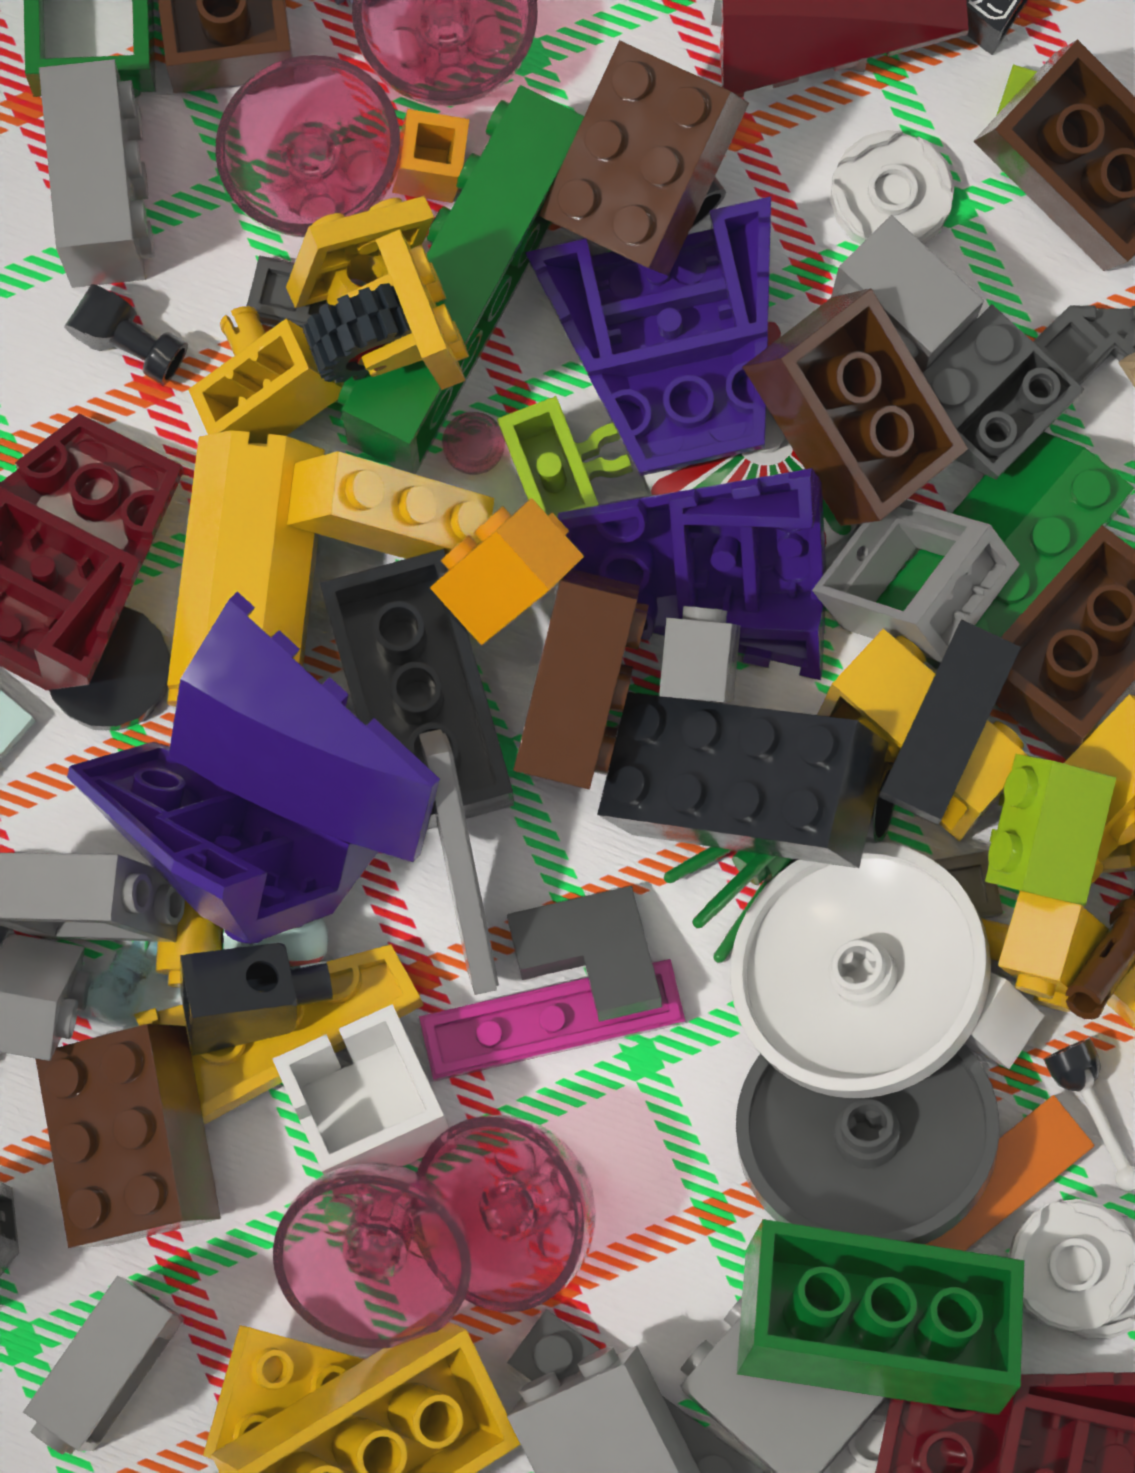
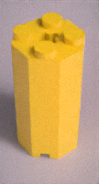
[167,430,326,707]

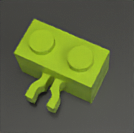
[497,396,633,517]
[985,754,1117,906]

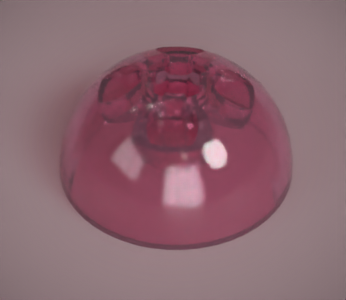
[352,0,538,106]
[216,55,401,238]
[412,1115,596,1312]
[273,1162,472,1348]

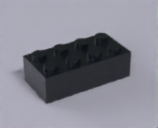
[320,549,514,830]
[597,692,889,868]

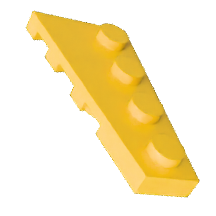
[133,944,424,1125]

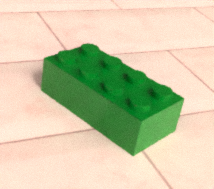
[737,1219,1025,1415]

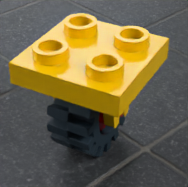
[303,229,469,390]

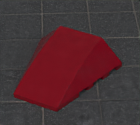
[720,0,969,97]
[0,413,184,690]
[875,1372,1135,1473]

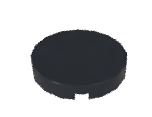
[49,606,171,731]

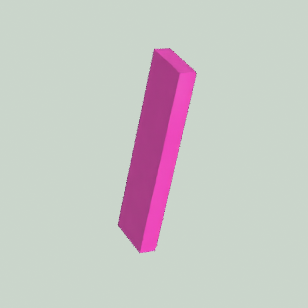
[419,959,685,1081]

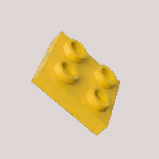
[286,196,434,308]
[203,1325,365,1459]

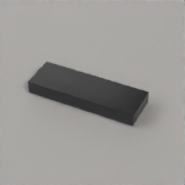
[878,619,1021,825]

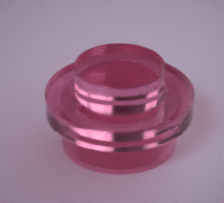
[442,412,505,475]

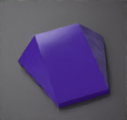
[525,197,771,476]
[557,468,826,680]
[169,591,440,862]

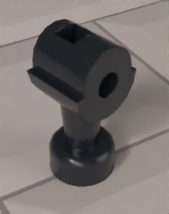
[64,284,188,386]

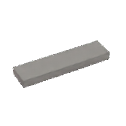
[419,729,499,995]

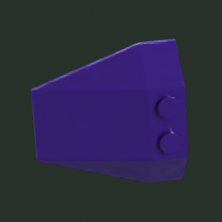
[67,742,378,944]

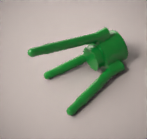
[664,847,795,963]

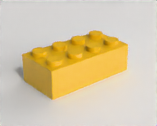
[211,1316,521,1473]

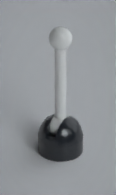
[1043,1037,1135,1191]

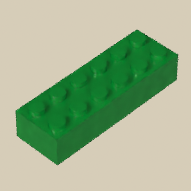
[338,85,584,474]

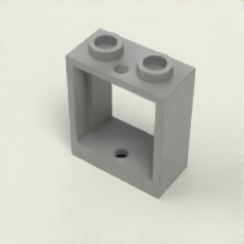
[812,500,1020,662]
[0,853,185,942]
[23,1276,185,1455]

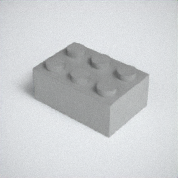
[39,59,155,288]

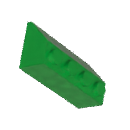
[876,432,1134,670]

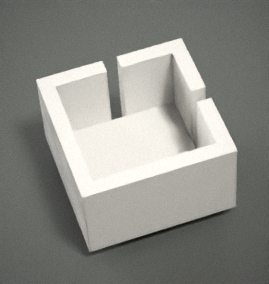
[272,1004,455,1197]

